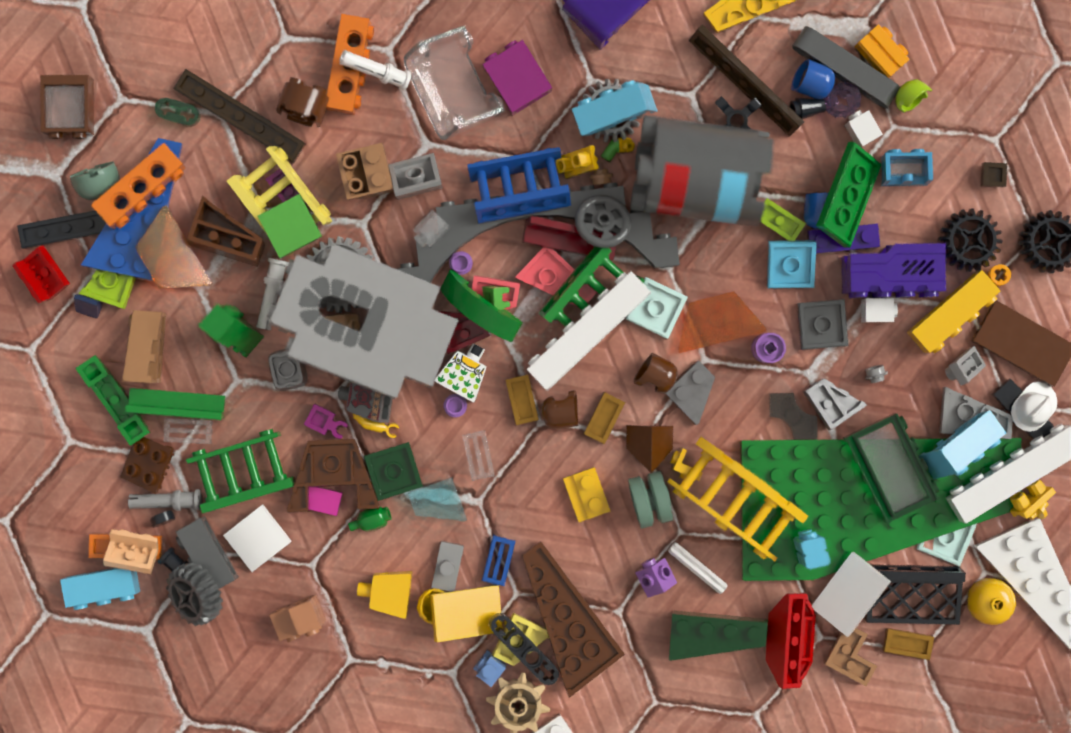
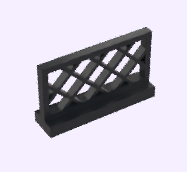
[866,564,966,625]

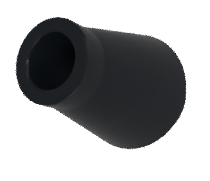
[789,98,826,120]

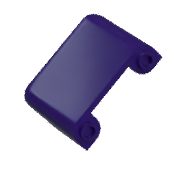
[562,0,650,50]

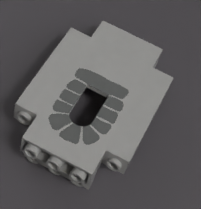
[267,244,458,399]

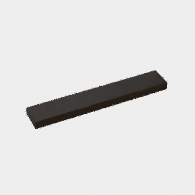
[689,25,804,136]
[173,69,306,163]

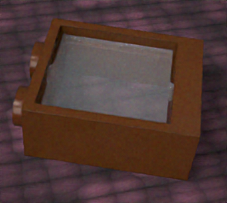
[40,75,94,139]

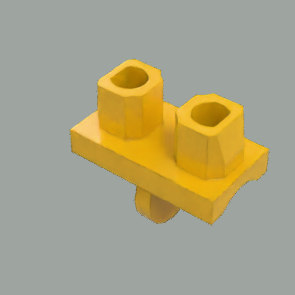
[556,146,599,178]
[1010,479,1056,520]

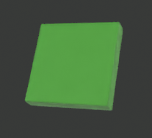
[258,194,323,259]

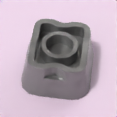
[268,349,308,391]

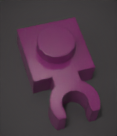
[304,404,349,439]

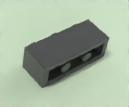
[176,516,239,589]

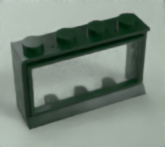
[843,413,939,524]

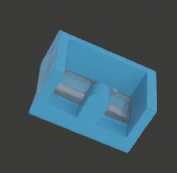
[881,149,933,186]

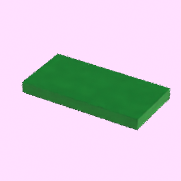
[816,142,882,248]

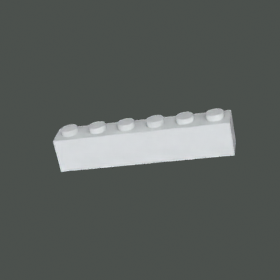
[527,271,651,391]
[946,424,1071,524]

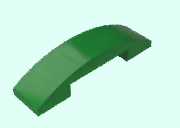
[440,269,523,342]
[75,355,150,446]

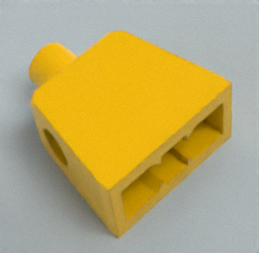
[357,571,413,619]

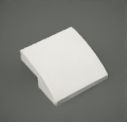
[223,505,292,572]

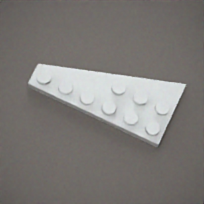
[974,517,1071,651]

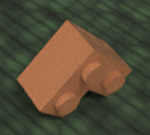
[269,594,326,642]

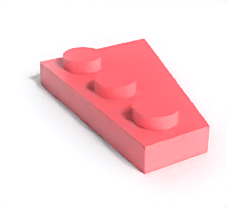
[515,247,597,307]

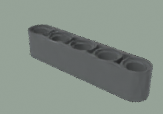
[792,26,900,109]

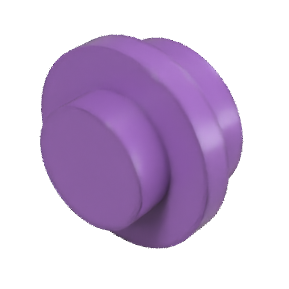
[449,251,473,275]
[444,394,467,417]

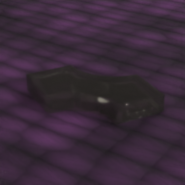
[769,393,818,440]

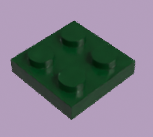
[364,442,423,501]

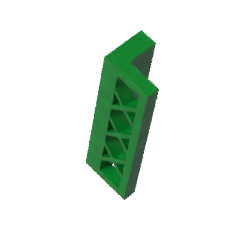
[125,388,226,420]

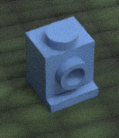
[473,650,506,687]

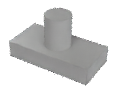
[945,346,986,386]
[431,541,464,591]

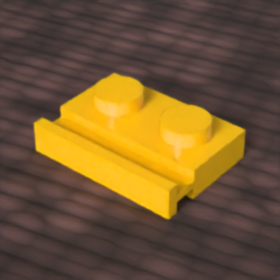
[563,467,610,523]

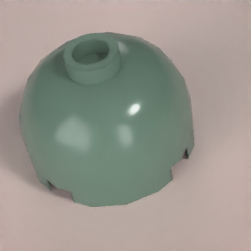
[70,161,120,200]

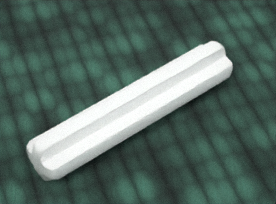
[668,542,727,594]

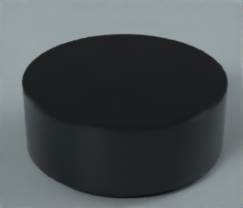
[150,510,175,528]

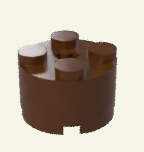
[276,77,329,127]

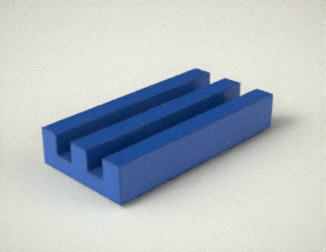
[482,535,516,586]

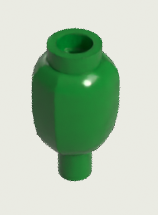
[348,506,392,532]

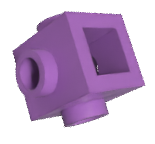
[635,558,677,598]

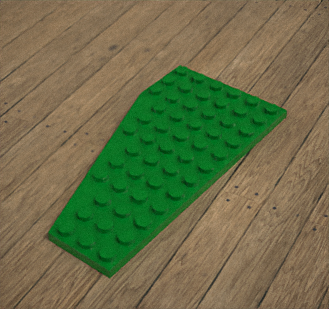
[741,438,1022,581]

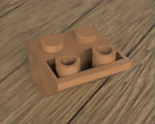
[336,143,394,200]

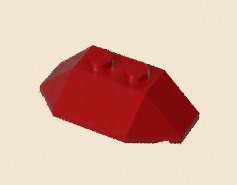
[765,593,816,689]

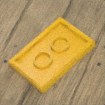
[430,585,503,642]

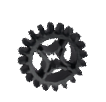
[938,208,1003,272]
[1018,210,1071,274]

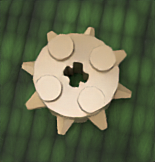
[486,672,550,733]

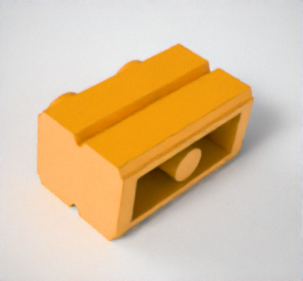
[854,24,910,78]

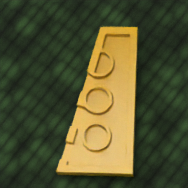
[703,0,798,33]

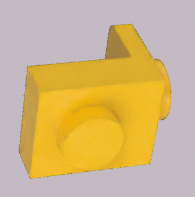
[670,447,703,481]

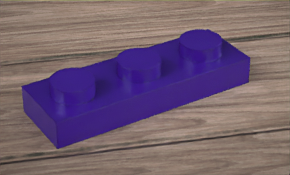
[807,224,880,254]

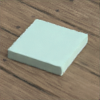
[626,277,688,339]
[916,524,977,566]

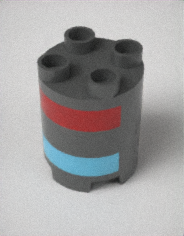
[630,115,773,227]

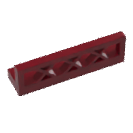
[522,216,616,261]

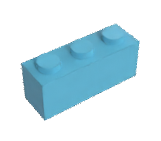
[60,568,140,610]

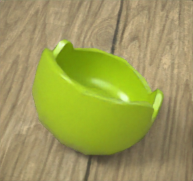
[896,79,932,113]

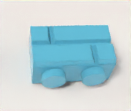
[793,529,830,569]

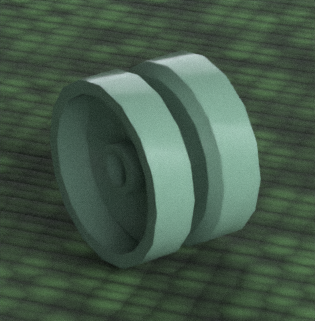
[628,471,673,529]

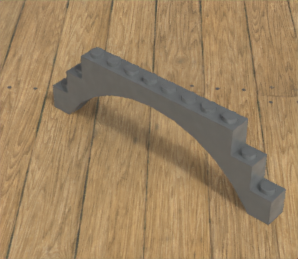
[397,183,680,283]

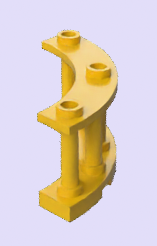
[667,437,808,561]

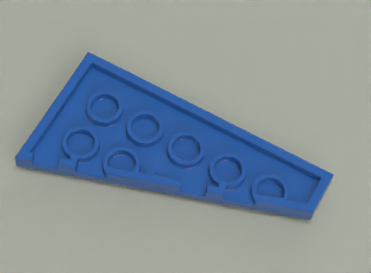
[81,138,183,281]

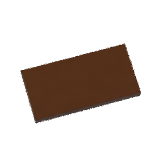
[972,300,1071,387]

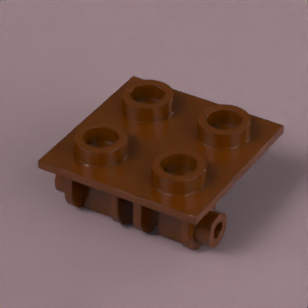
[120,437,175,494]

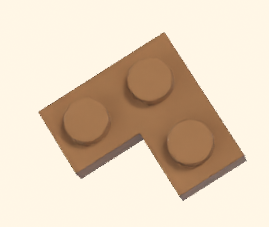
[824,628,877,686]

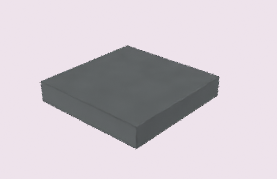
[797,299,848,350]

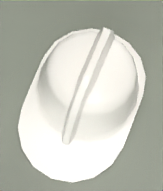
[1011,382,1057,432]

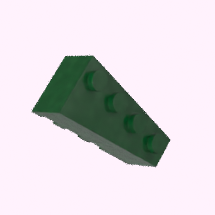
[669,610,768,661]

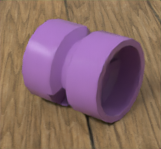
[751,333,786,363]

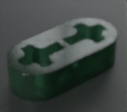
[155,98,201,127]

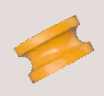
[988,264,1011,286]

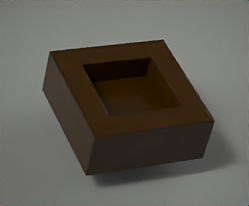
[981,162,1008,188]

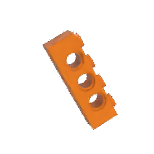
[327,14,374,115]
[91,143,186,230]

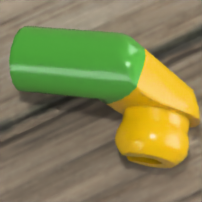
[601,137,635,162]

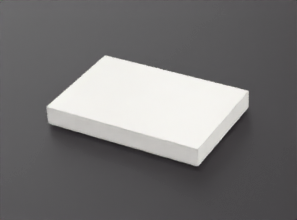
[812,552,891,637]

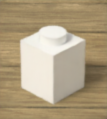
[844,110,883,147]
[861,298,898,323]

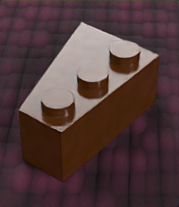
[187,196,265,267]

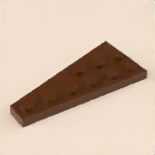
[522,541,625,698]

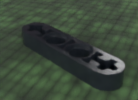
[489,613,559,685]

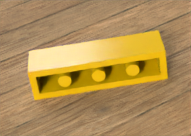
[906,270,1000,354]

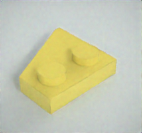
[492,613,549,666]

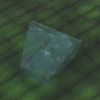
[408,477,467,522]

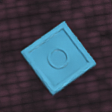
[767,240,816,288]

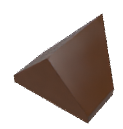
[626,425,673,473]

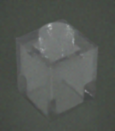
[413,210,450,248]

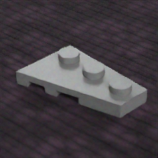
[939,387,1013,439]

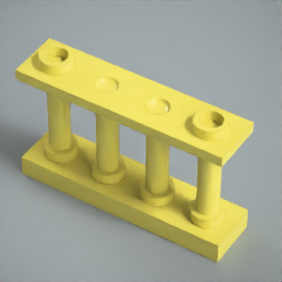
[227,146,333,256]

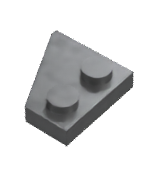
[665,360,715,425]

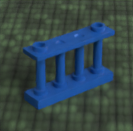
[467,147,571,223]

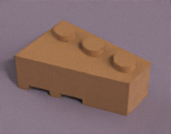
[122,310,166,383]

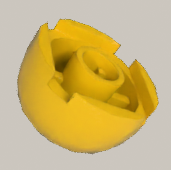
[967,578,1016,625]

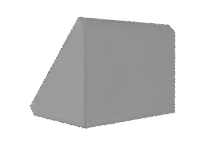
[389,153,443,200]

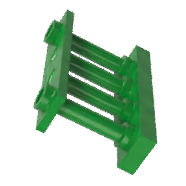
[538,247,645,327]
[186,429,295,514]

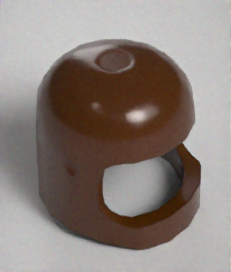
[634,353,678,393]
[542,390,578,429]

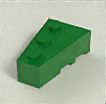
[198,304,264,358]

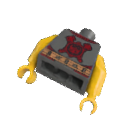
[338,378,406,438]

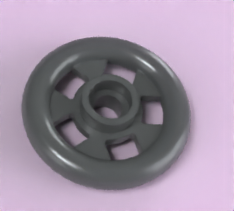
[575,195,631,248]

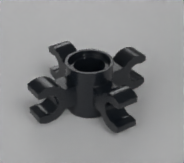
[715,96,761,129]

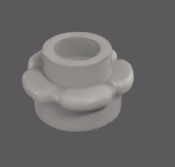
[865,365,888,383]

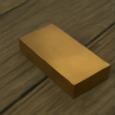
[506,375,539,425]
[583,392,626,444]
[882,627,934,660]

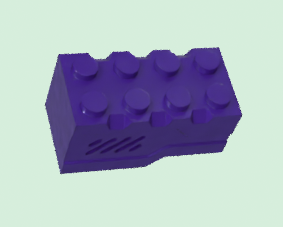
[842,243,946,298]

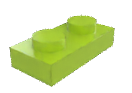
[761,198,806,241]

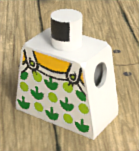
[435,343,487,403]

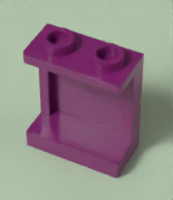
[483,40,552,116]

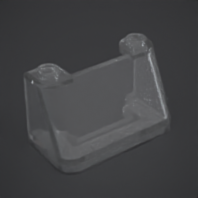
[404,25,505,140]

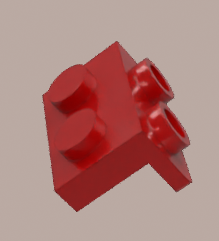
[12,245,70,303]

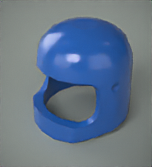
[791,59,835,99]
[804,193,828,229]

